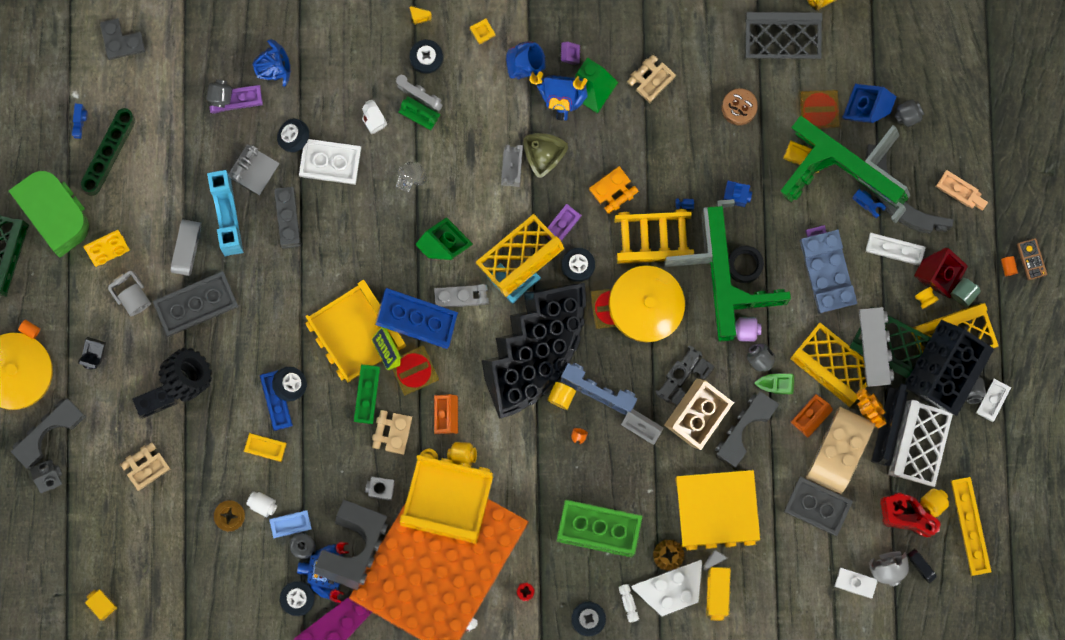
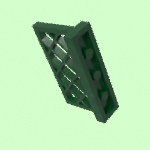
[0,215,29,297]
[849,306,931,378]

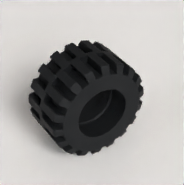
[158,348,212,401]

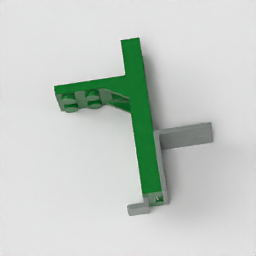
[781,116,910,223]
[664,199,791,342]

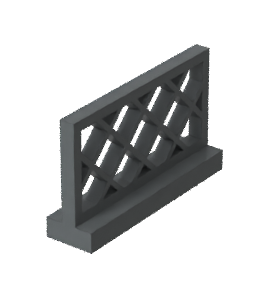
[745,12,822,59]

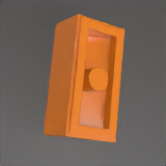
[434,394,458,434]
[791,394,833,437]

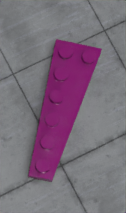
[293,596,372,640]

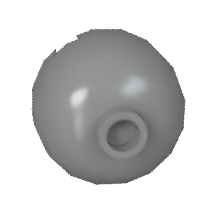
[869,551,909,586]

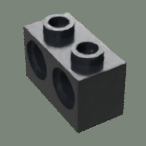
[132,386,178,419]

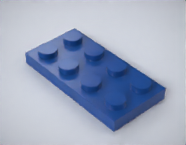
[375,288,458,349]

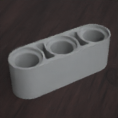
[171,219,202,276]

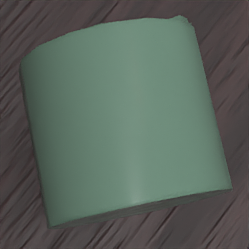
[950,278,981,308]

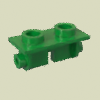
[398,96,440,131]

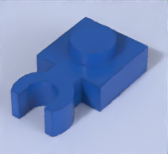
[72,104,88,139]

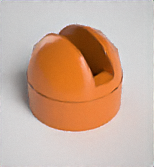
[571,428,588,444]

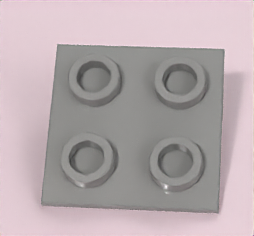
[228,144,280,195]

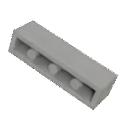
[859,307,894,387]

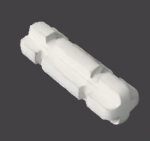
[619,584,639,622]

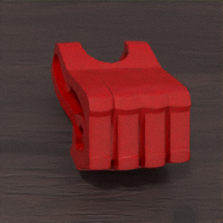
[880,493,941,537]

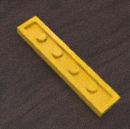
[951,477,991,576]

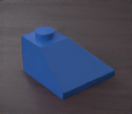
[842,84,897,123]

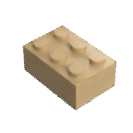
[664,378,734,450]

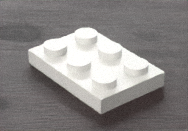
[299,139,361,185]

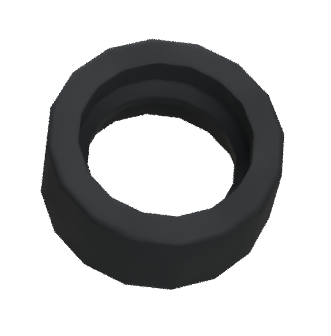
[728,245,764,283]

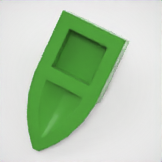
[755,374,794,394]

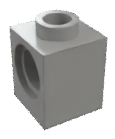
[365,477,395,501]

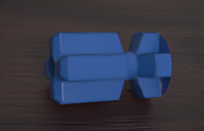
[675,199,694,210]

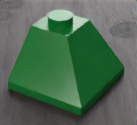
[574,57,618,114]
[415,217,473,260]

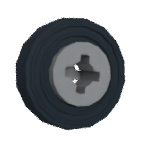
[571,602,606,637]

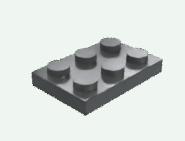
[784,477,853,537]

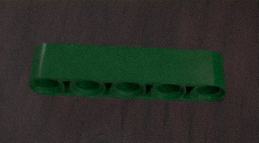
[81,108,135,196]

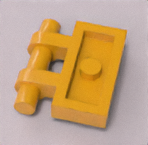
[589,166,639,214]

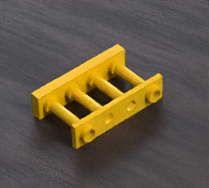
[615,209,694,264]

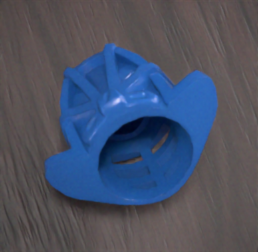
[252,39,291,87]
[506,41,546,79]

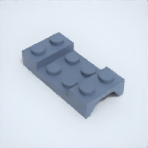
[800,230,858,314]
[560,363,637,415]

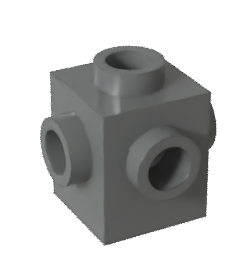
[30,459,63,493]

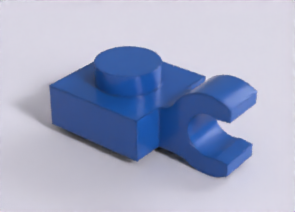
[852,189,886,218]

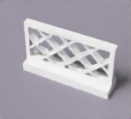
[888,400,952,487]

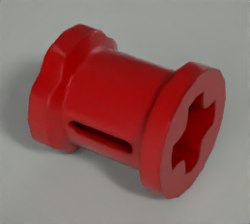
[517,583,534,601]

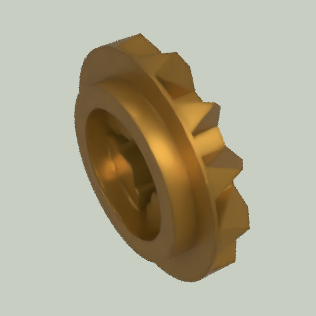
[214,500,245,532]
[653,540,684,571]

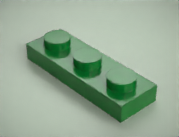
[354,364,380,424]

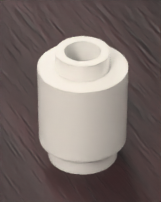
[247,491,277,517]

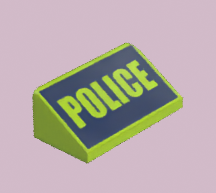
[372,327,401,370]

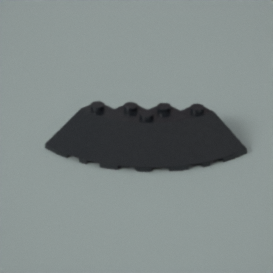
[482,283,586,419]

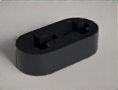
[907,549,937,584]

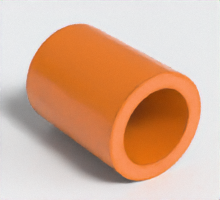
[1001,256,1018,276]
[18,319,40,339]

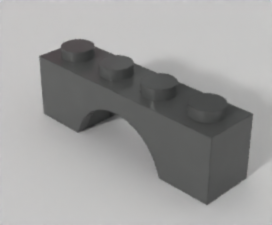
[715,391,779,469]
[11,398,86,470]

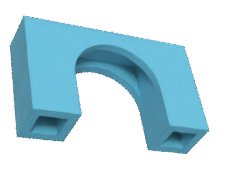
[207,170,244,256]

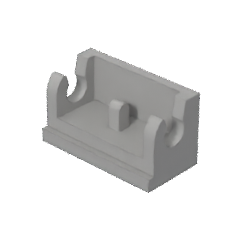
[501,145,523,187]

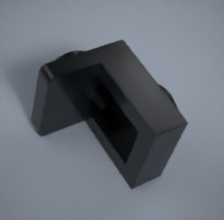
[78,337,106,369]

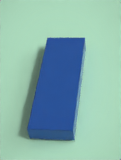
[260,370,293,431]

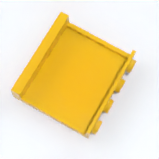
[305,280,406,383]
[400,454,493,544]
[675,470,760,550]

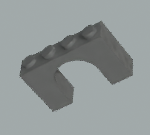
[314,500,389,590]

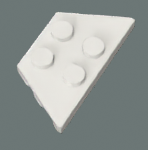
[631,560,702,616]

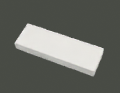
[865,233,926,266]

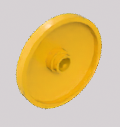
[609,266,685,343]
[0,333,53,410]

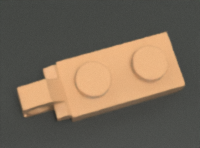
[936,170,988,211]

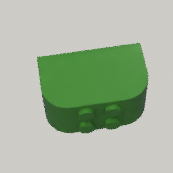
[9,171,89,258]

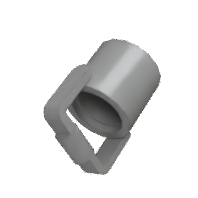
[108,271,151,317]

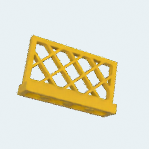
[476,214,564,297]
[911,303,998,353]
[790,323,866,407]

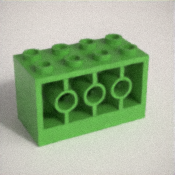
[557,500,642,558]

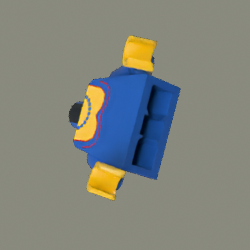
[529,71,588,120]

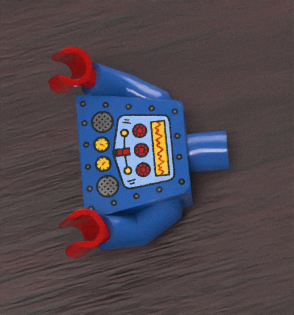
[297,542,349,603]

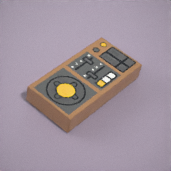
[1017,238,1047,281]

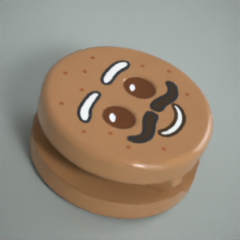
[722,88,758,126]

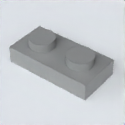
[621,409,664,445]

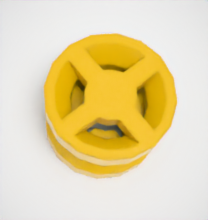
[915,287,939,309]

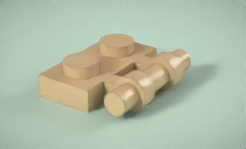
[627,55,676,103]
[372,410,412,455]
[120,442,170,491]

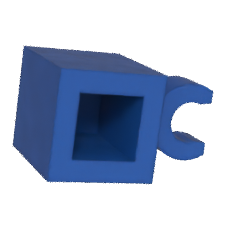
[723,181,752,207]

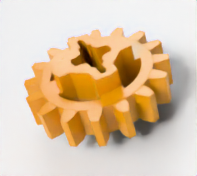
[856,388,886,428]

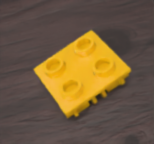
[83,230,130,267]

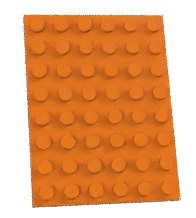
[349,499,529,640]

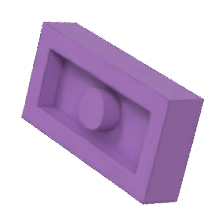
[545,204,582,242]

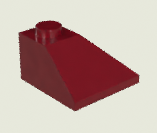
[914,247,968,299]

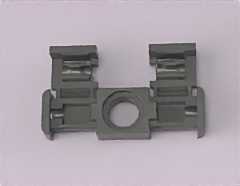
[655,346,714,406]

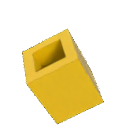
[85,589,118,621]

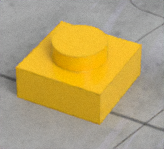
[470,18,495,45]

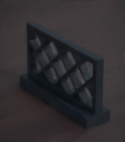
[871,384,908,467]

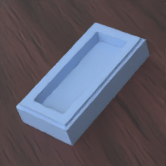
[269,510,312,538]

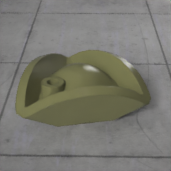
[523,133,568,178]

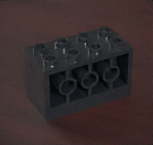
[905,320,994,416]

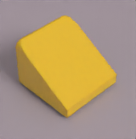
[410,7,432,24]

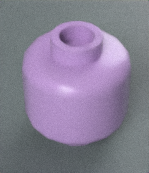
[734,317,761,342]

